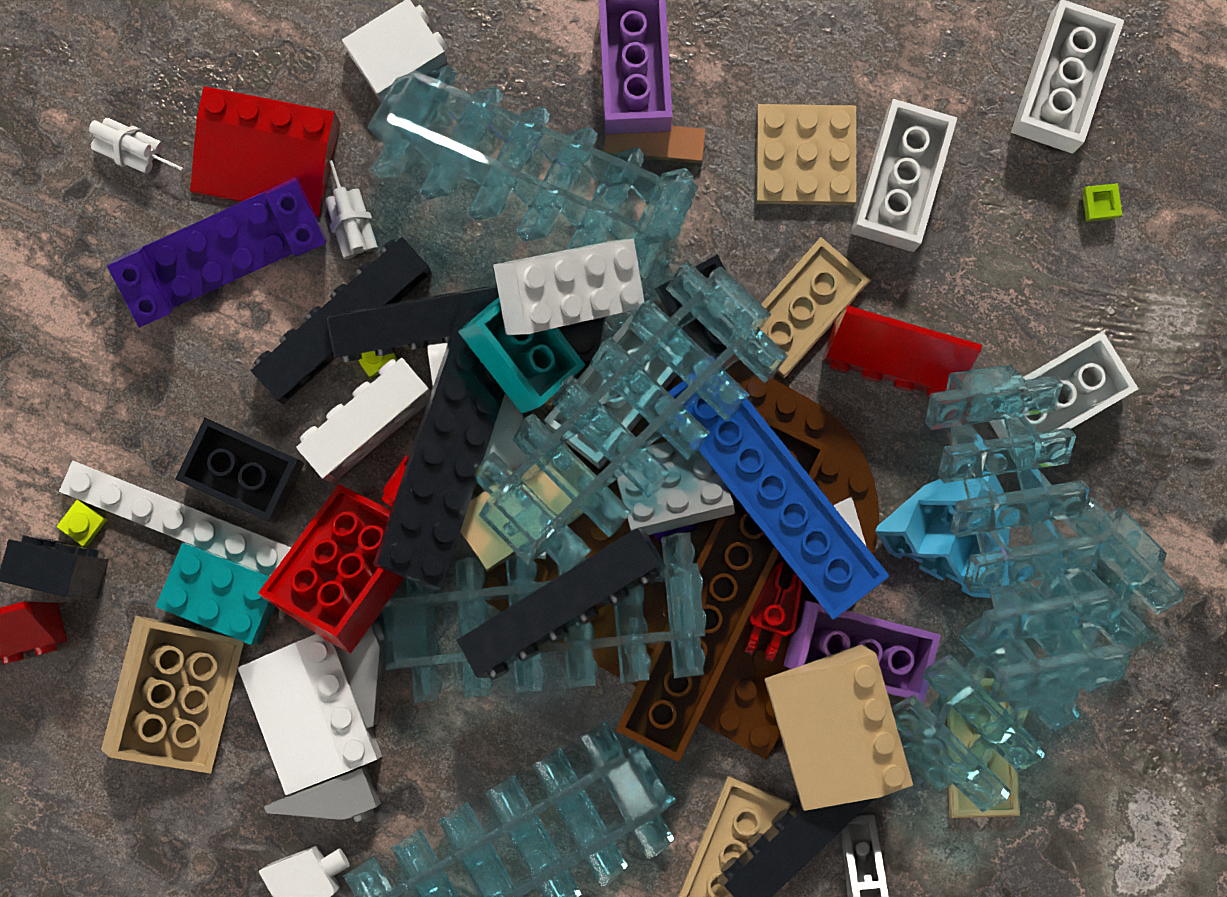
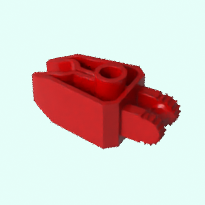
[745,561,802,661]

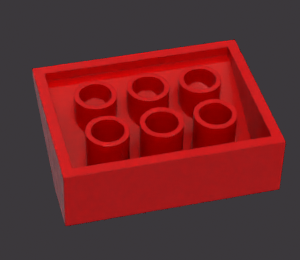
[190,86,341,217]
[822,305,982,401]
[258,484,404,654]
[0,601,67,665]

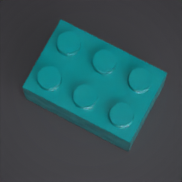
[458,297,585,414]
[155,543,275,645]

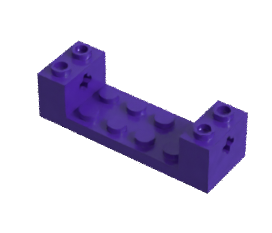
[107,177,326,328]

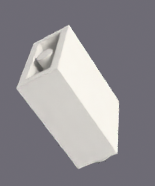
[342,0,448,104]

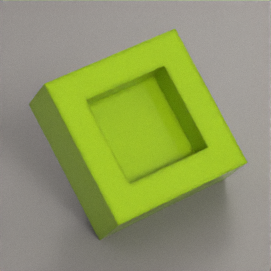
[1082,183,1123,222]

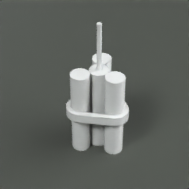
[89,118,183,174]
[325,160,378,259]

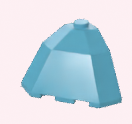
[875,469,1010,598]

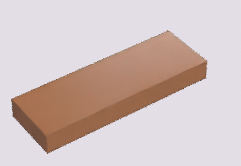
[604,126,705,164]

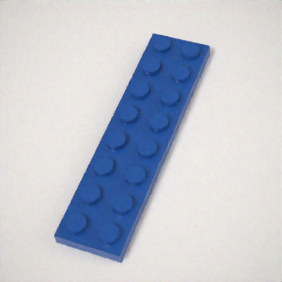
[659,357,889,620]

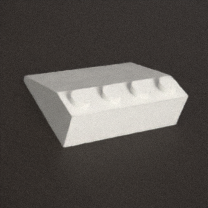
[238,634,382,795]

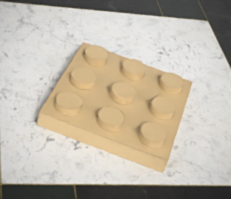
[756,104,856,205]

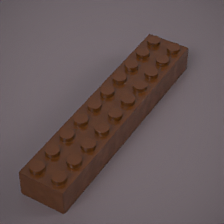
[615,416,830,762]

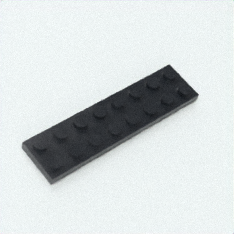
[373,307,505,590]

